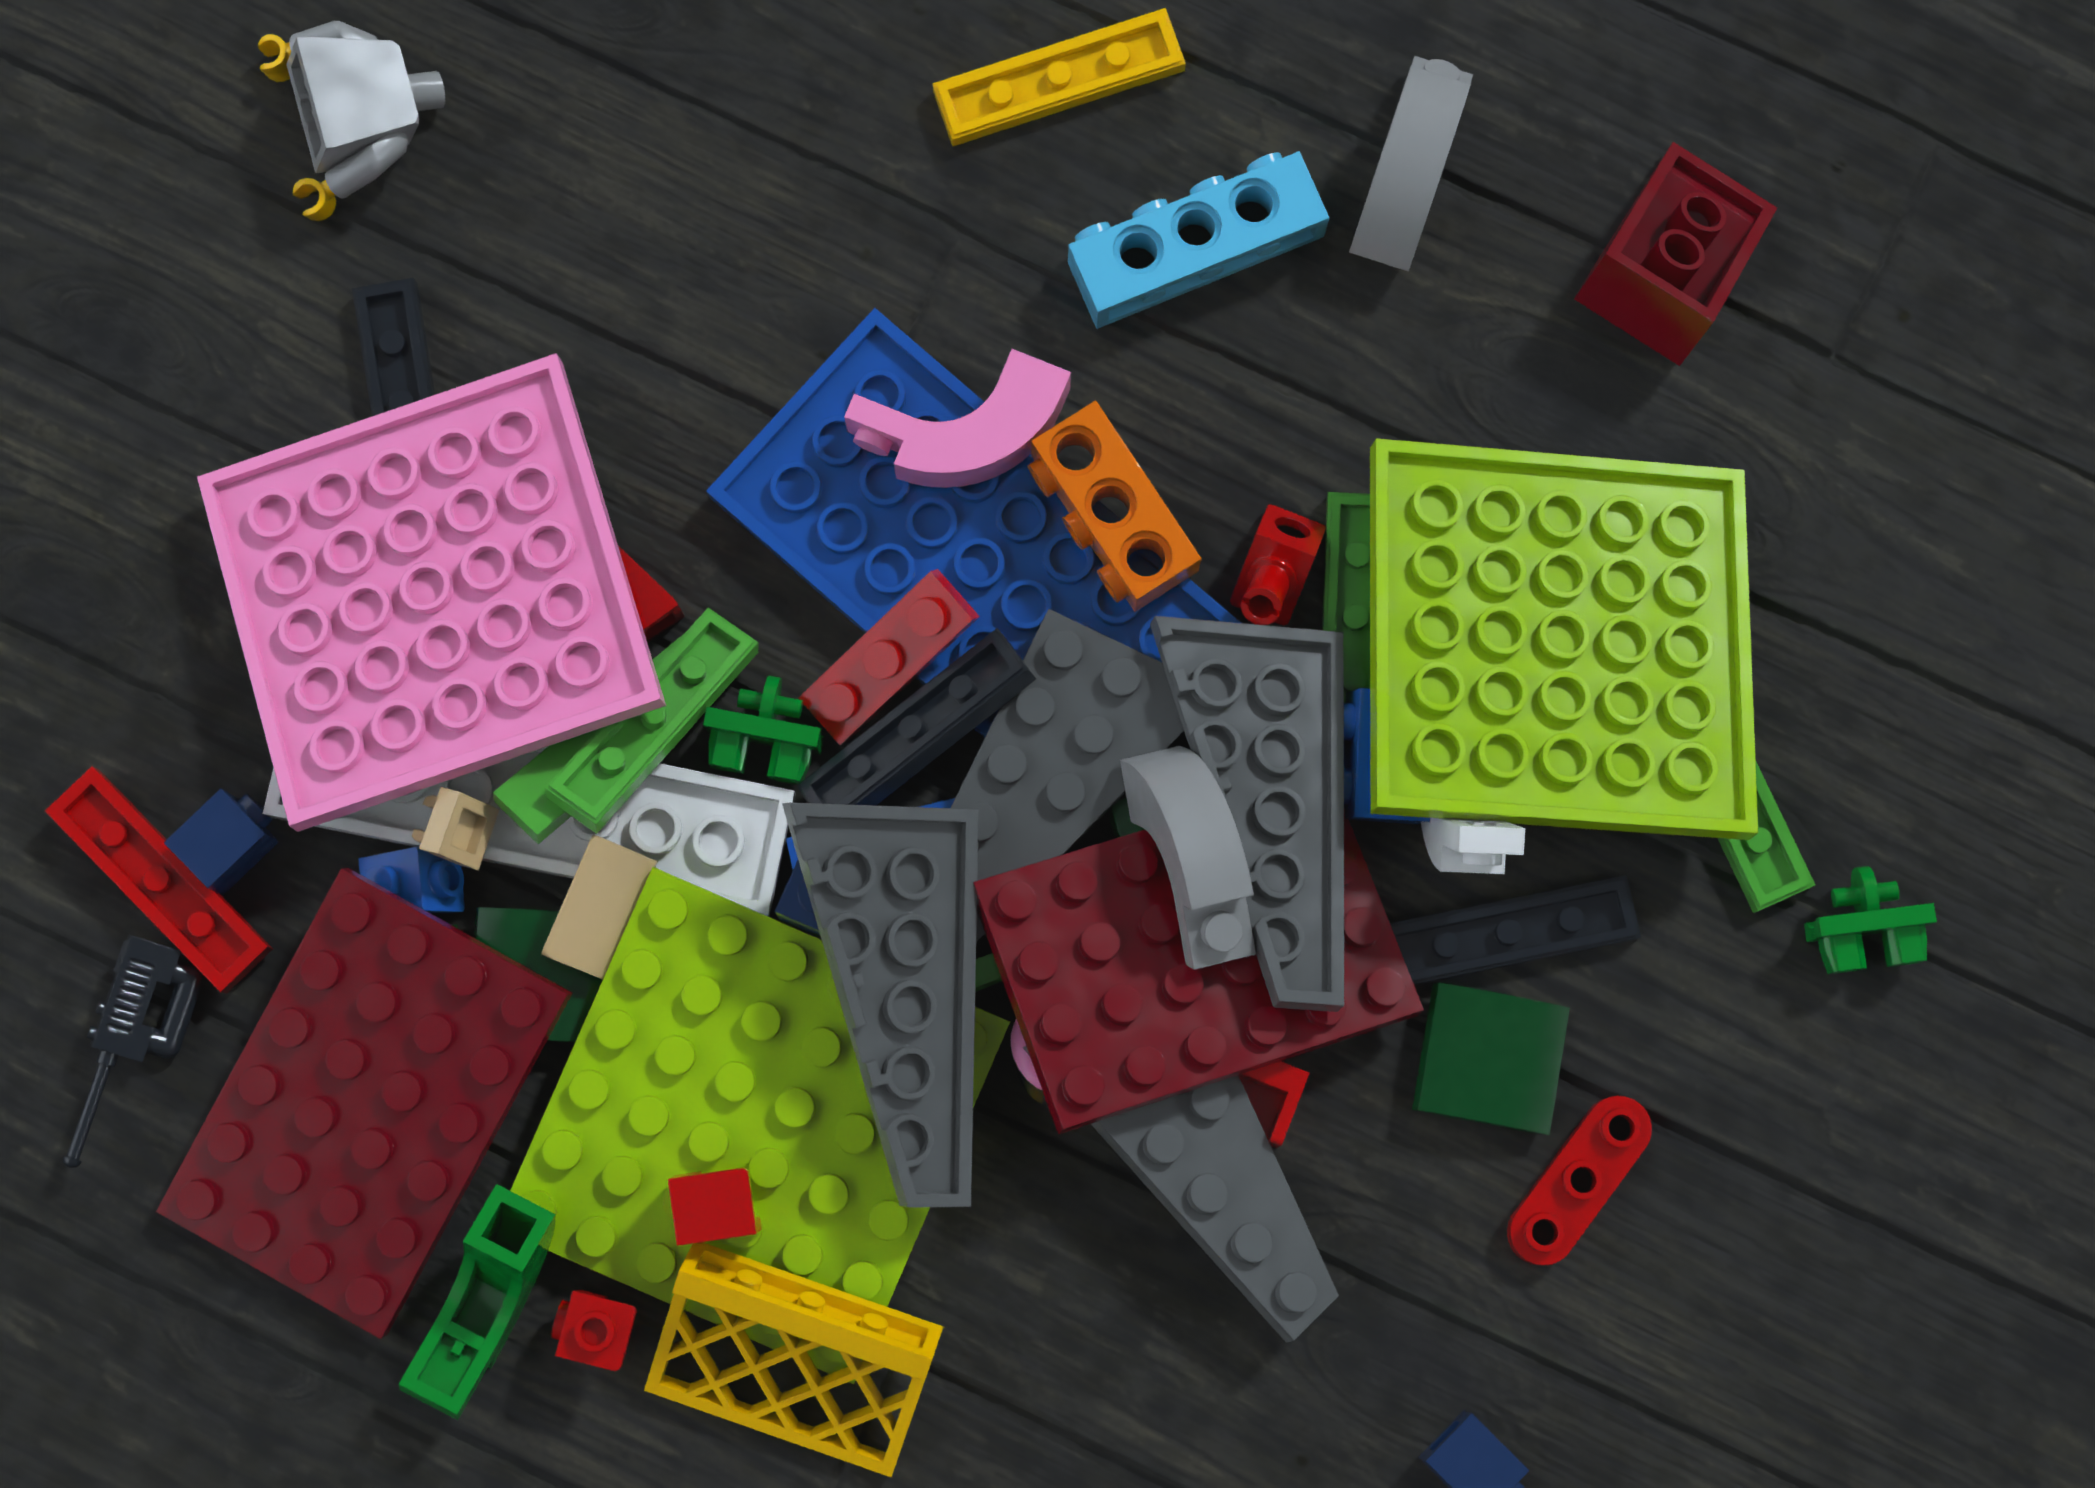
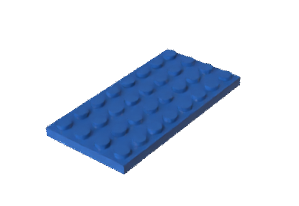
[706,308,1241,738]

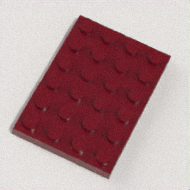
[973,809,1424,1135]
[156,868,573,1339]

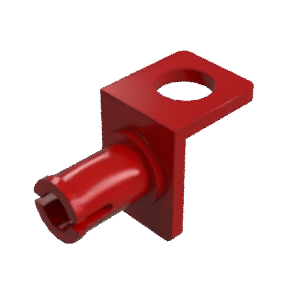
[1230,504,1326,625]

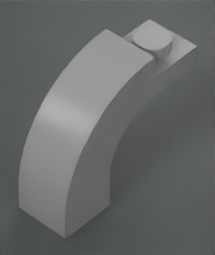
[1349,56,1473,272]
[1120,746,1256,970]

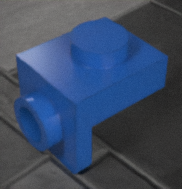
[358,846,465,914]

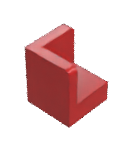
[1238,1061,1310,1148]
[668,1168,762,1246]

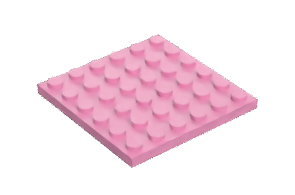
[197,353,666,832]

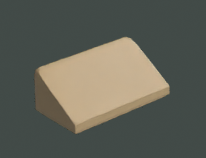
[541,834,658,979]

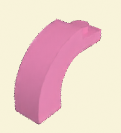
[844,349,1071,488]

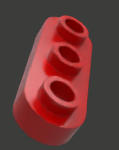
[1507,1096,1652,1265]

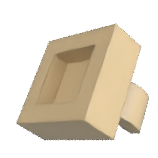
[412,787,500,871]

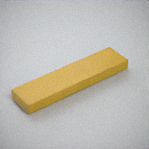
[932,8,1186,147]

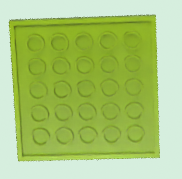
[1370,438,1758,840]
[510,867,1011,1384]

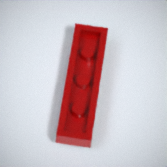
[45,766,273,994]

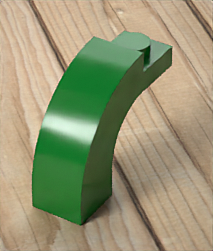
[399,1184,555,1420]

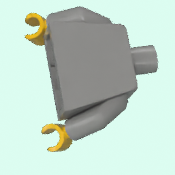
[258,21,445,221]

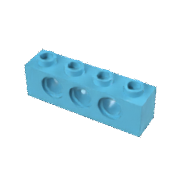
[1068,151,1329,329]

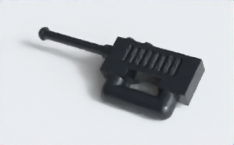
[63,935,204,1168]

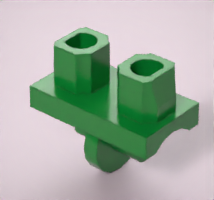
[703,675,824,785]
[1804,866,1937,974]

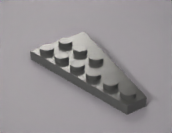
[951,609,1184,945]
[1150,616,1344,1012]
[782,802,979,1207]
[1023,1045,1339,1343]

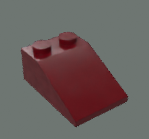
[1574,142,1777,366]

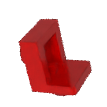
[551,1290,637,1371]

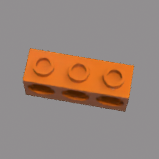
[1027,400,1202,612]

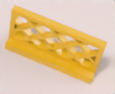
[644,1242,944,1477]

